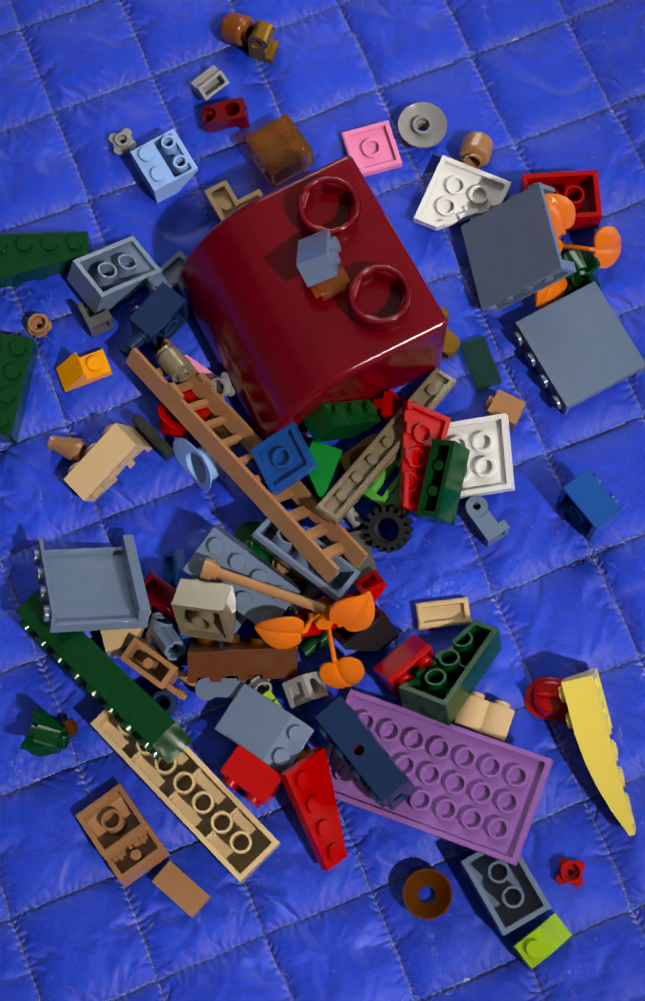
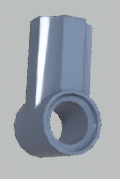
[145,612,187,661]

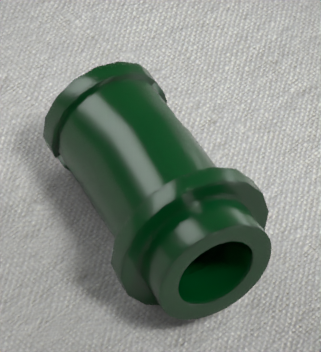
[299,632,329,659]

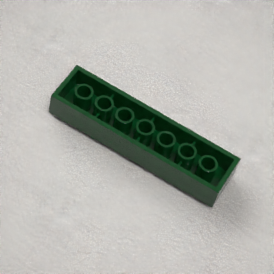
[15,589,192,764]

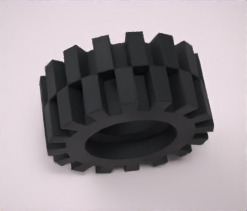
[363,504,413,553]

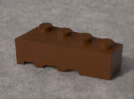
[187,633,299,683]

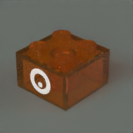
[245,113,314,188]

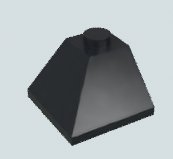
[331,603,399,652]

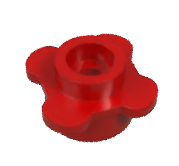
[556,857,585,887]

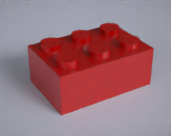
[519,170,602,230]

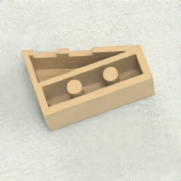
[63,423,154,502]

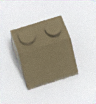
[171,578,236,643]

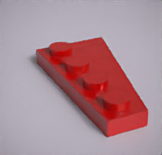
[398,400,451,514]
[279,747,347,871]

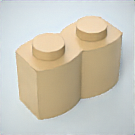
[452,691,515,742]

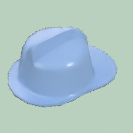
[173,437,225,491]

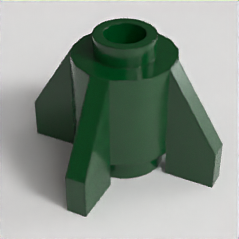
[562,250,601,297]
[20,708,70,757]

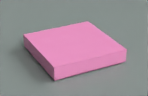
[341,120,402,177]

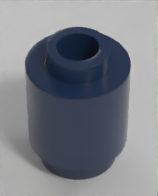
[151,690,178,716]

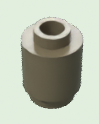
[156,344,193,382]

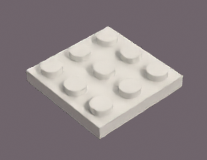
[446,413,515,499]

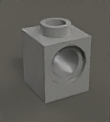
[282,670,329,709]

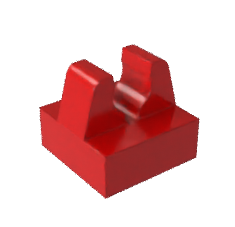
[372,391,401,423]

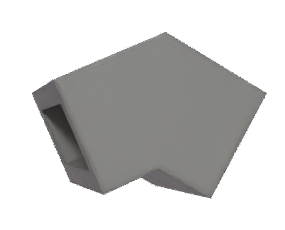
[190,65,229,101]

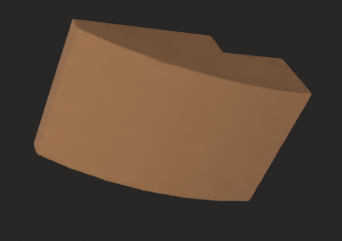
[75,783,170,887]

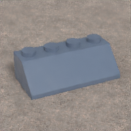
[252,518,361,603]

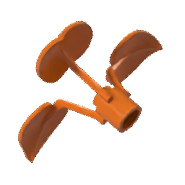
[535,193,622,309]
[255,591,375,689]

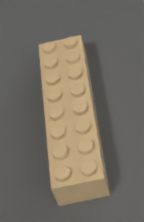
[90,709,281,883]

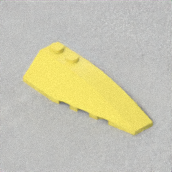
[558,668,636,836]

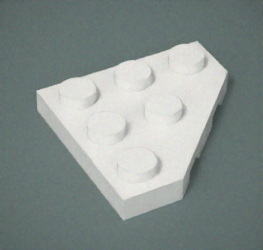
[413,155,511,231]

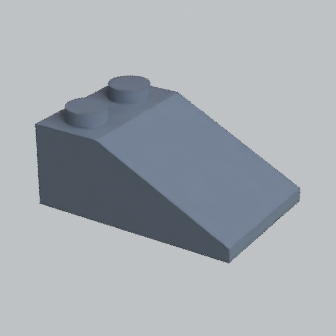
[67,236,162,315]
[214,683,315,773]

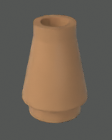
[48,435,88,463]

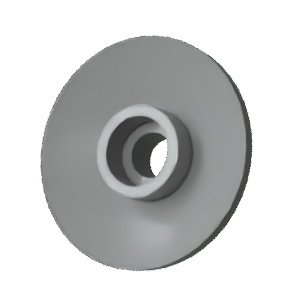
[398,102,447,148]

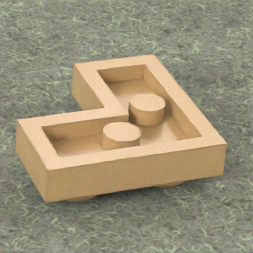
[204,180,264,222]

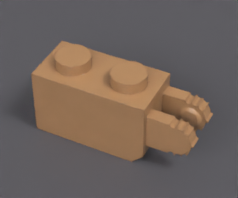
[119,637,196,700]

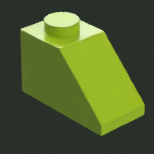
[511,913,572,969]

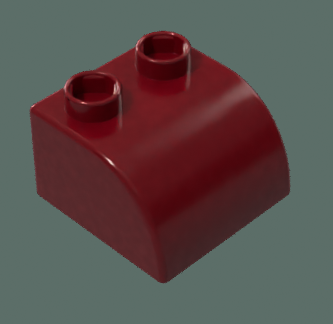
[178,155,447,441]

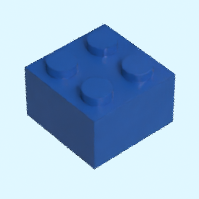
[557,469,621,541]

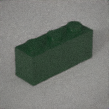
[303,399,381,442]
[416,439,470,525]

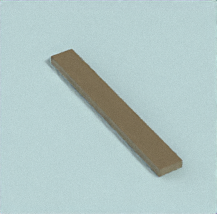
[315,367,457,526]

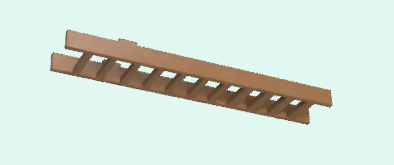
[125,338,369,583]

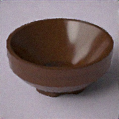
[402,869,453,920]

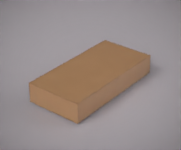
[152,861,211,918]

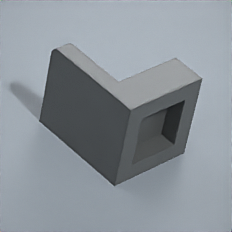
[77,302,115,338]

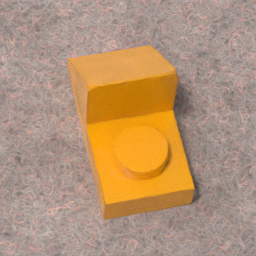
[56,349,113,392]

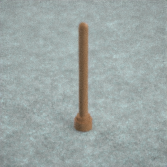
[199,557,326,613]

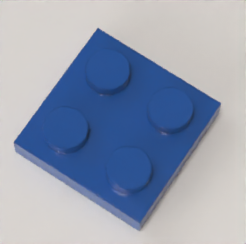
[250,423,318,496]

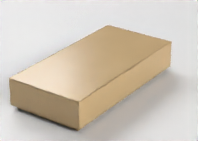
[415,597,471,631]

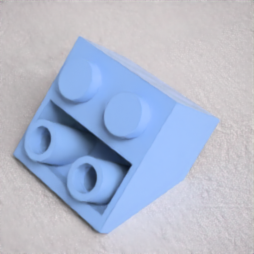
[130,129,198,203]

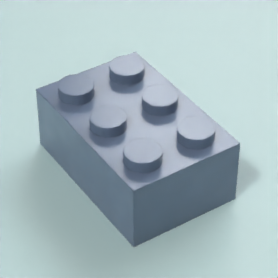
[459,852,551,936]

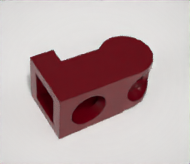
[201,97,250,132]

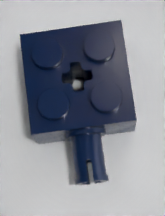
[118,282,190,358]

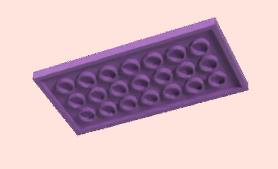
[326,689,554,866]

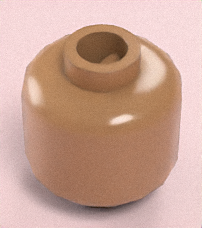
[459,131,493,168]

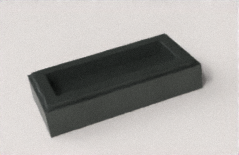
[132,412,175,461]

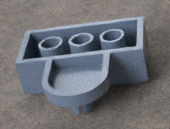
[183,524,302,633]

